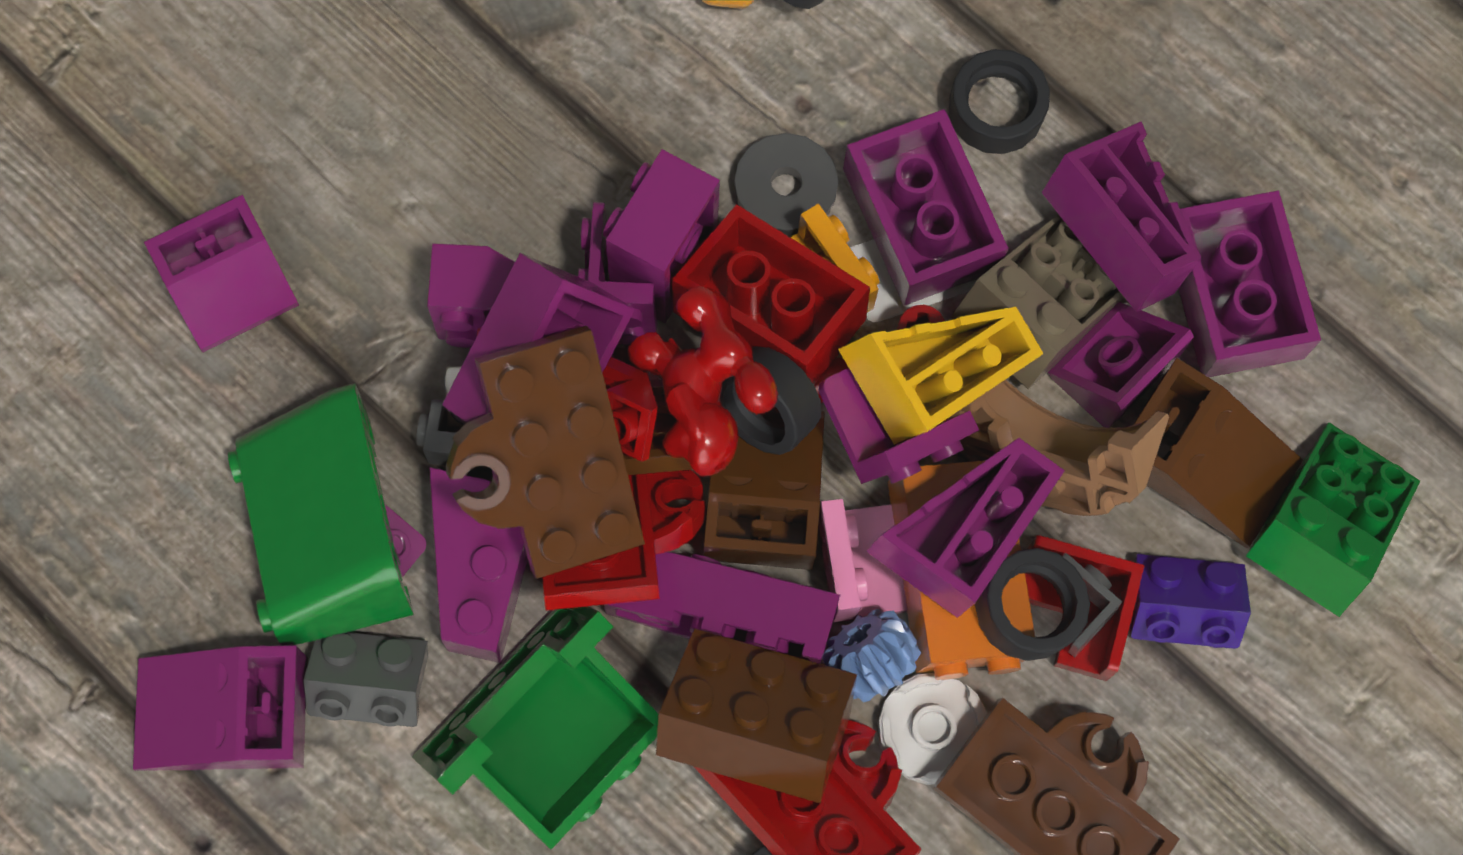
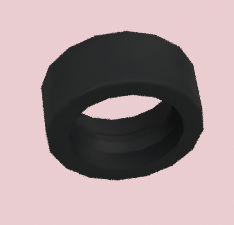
[948,49,1050,154]
[719,346,821,455]
[975,548,1090,661]

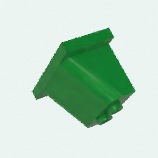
[412,606,659,850]

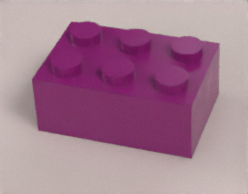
[843,109,1009,306]
[603,149,720,323]
[1178,190,1321,377]
[442,253,635,423]

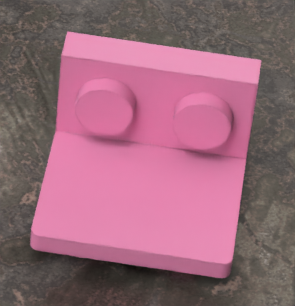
[818,499,907,623]

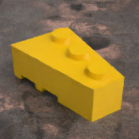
[838,307,1044,445]

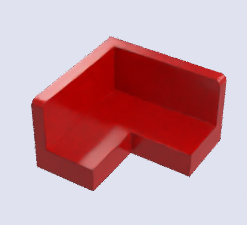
[1025,535,1145,681]

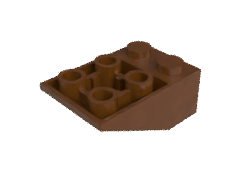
[1133,358,1303,549]
[704,407,825,570]

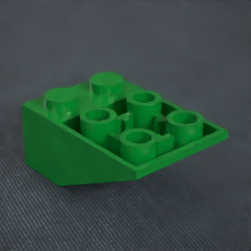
[1246,423,1421,617]

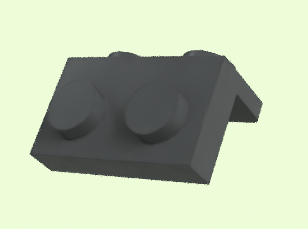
[304,632,428,727]

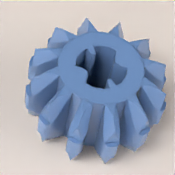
[822,609,921,702]

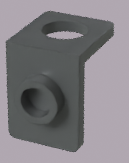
[1062,552,1122,658]

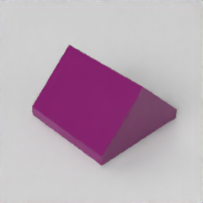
[1048,302,1194,428]

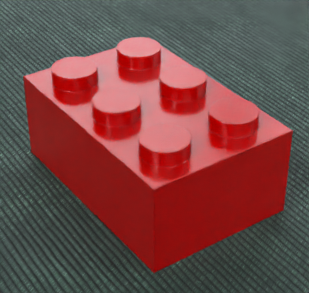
[672,204,870,384]

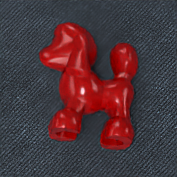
[628,286,778,476]

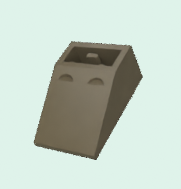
[951,214,1124,389]

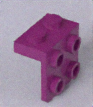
[578,202,658,345]
[819,368,979,484]

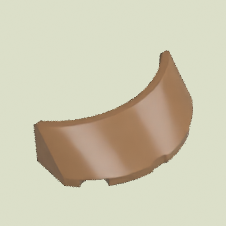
[952,379,1169,516]

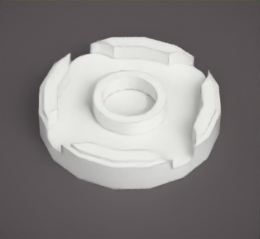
[878,673,987,785]

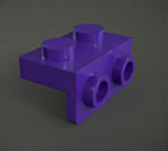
[1130,554,1251,649]

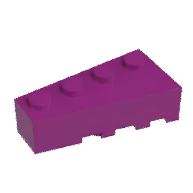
[604,551,840,664]

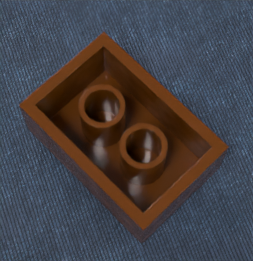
[656,628,857,803]

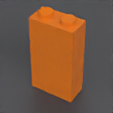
[888,461,1035,680]

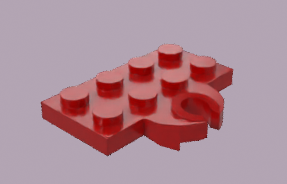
[543,470,706,610]
[693,720,922,855]

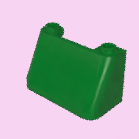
[228,383,414,646]

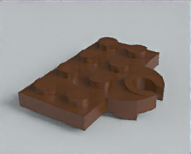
[446,325,645,579]
[932,698,1180,855]

